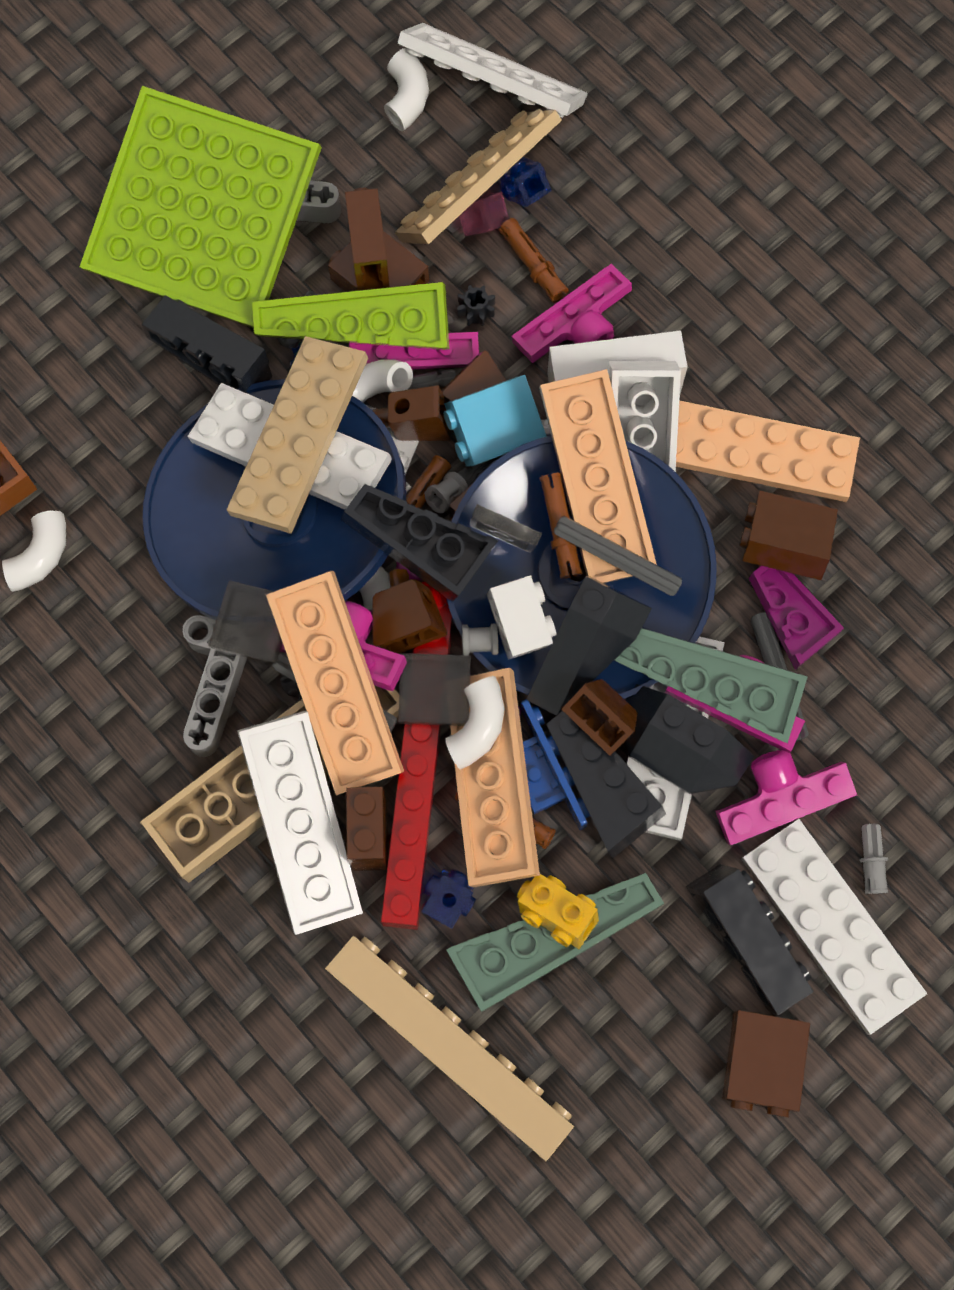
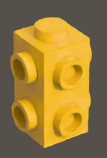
[517,874,599,949]

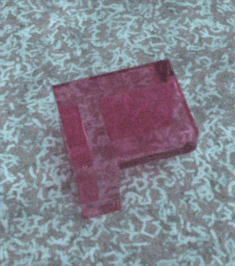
[460,191,509,236]

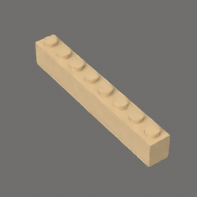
[325,936,574,1162]

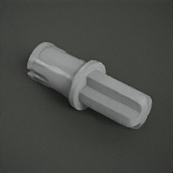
[859,824,888,894]

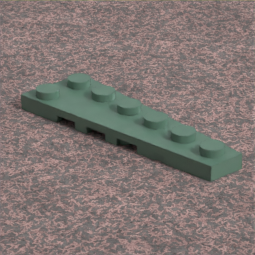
[615,628,808,743]
[446,873,664,1012]

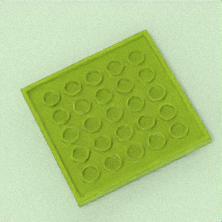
[80,86,322,328]

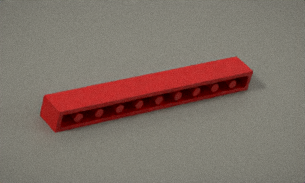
[381,582,453,930]

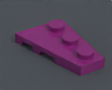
[748,566,844,670]

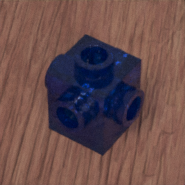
[500,157,552,207]
[421,869,476,929]

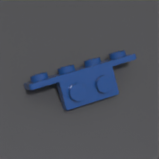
[521,700,590,830]

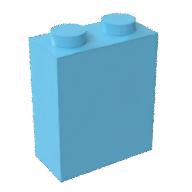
[443,375,547,466]

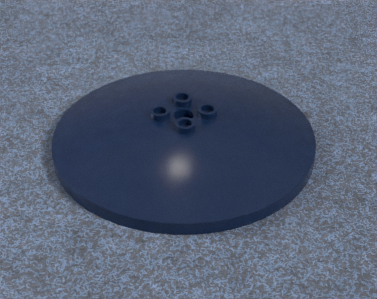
[142,379,406,628]
[446,436,717,699]

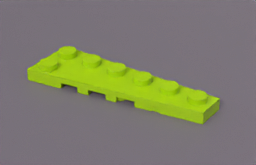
[252,282,450,350]

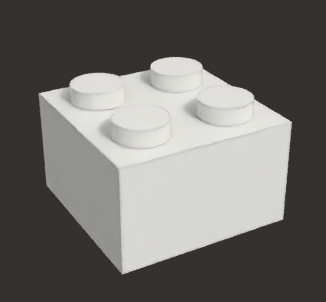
[487,575,556,660]

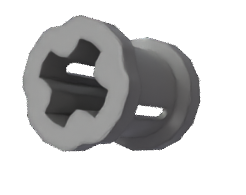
[425,472,468,513]
[462,623,498,656]

